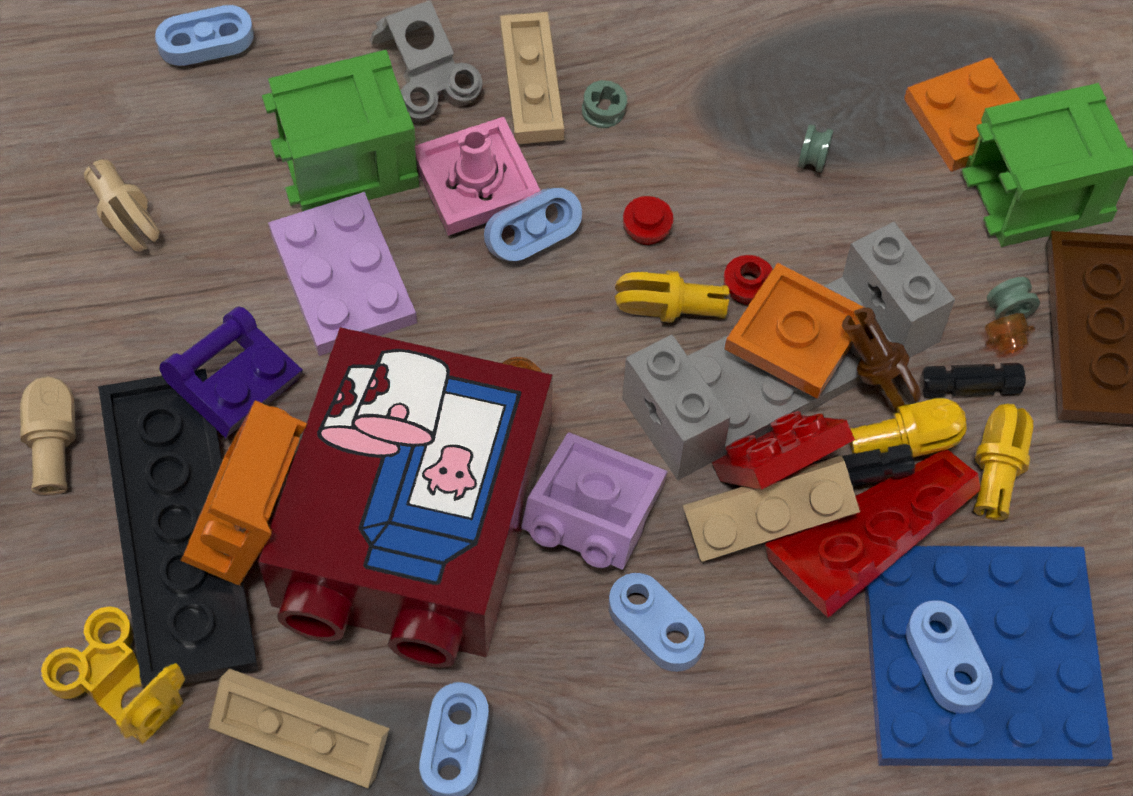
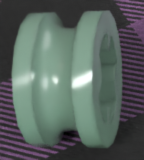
[582,80,627,128]
[798,124,834,173]
[986,277,1040,324]

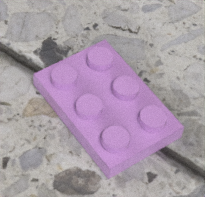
[268,192,417,356]

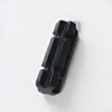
[920,363,1026,397]
[808,444,915,486]

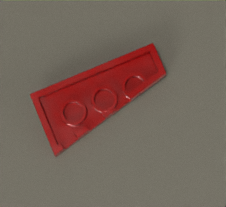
[765,449,980,618]

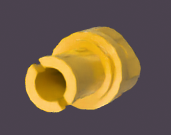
[615,270,729,323]
[850,398,967,458]
[974,404,1034,520]

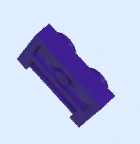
[159,306,303,438]

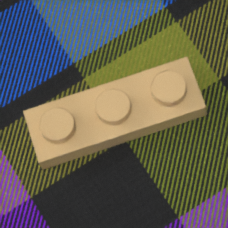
[500,12,564,144]
[683,456,860,562]
[208,669,389,788]

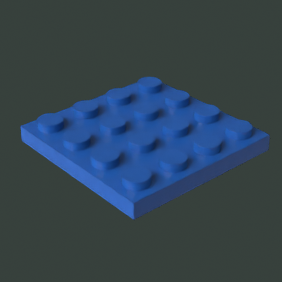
[864,546,1113,766]

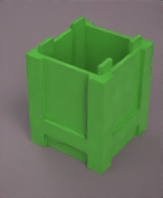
[262,49,419,212]
[961,83,1133,247]

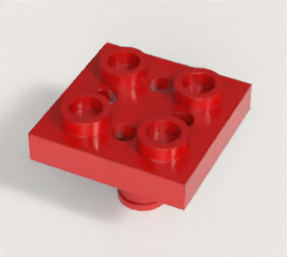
[712,411,855,490]

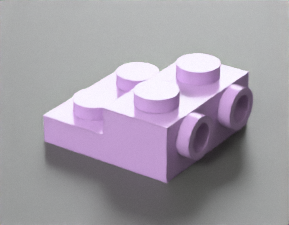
[521,432,668,569]

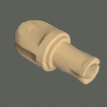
[84,159,160,252]
[20,376,76,495]

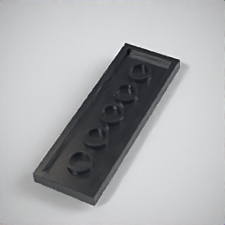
[98,368,258,689]

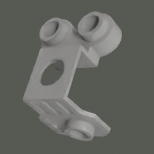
[370,0,482,123]

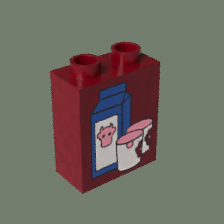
[258,327,553,667]

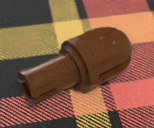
[842,307,922,413]

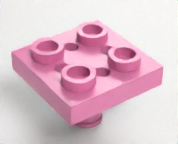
[415,117,541,236]

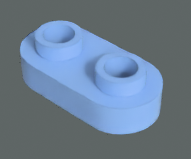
[155,5,254,66]
[484,188,582,261]
[608,573,705,672]
[906,600,992,713]
[419,682,489,796]

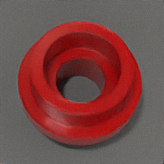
[723,255,773,305]

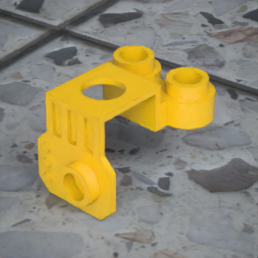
[41,607,185,745]

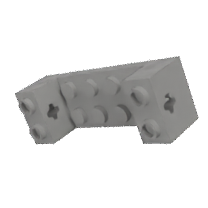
[622,222,955,480]

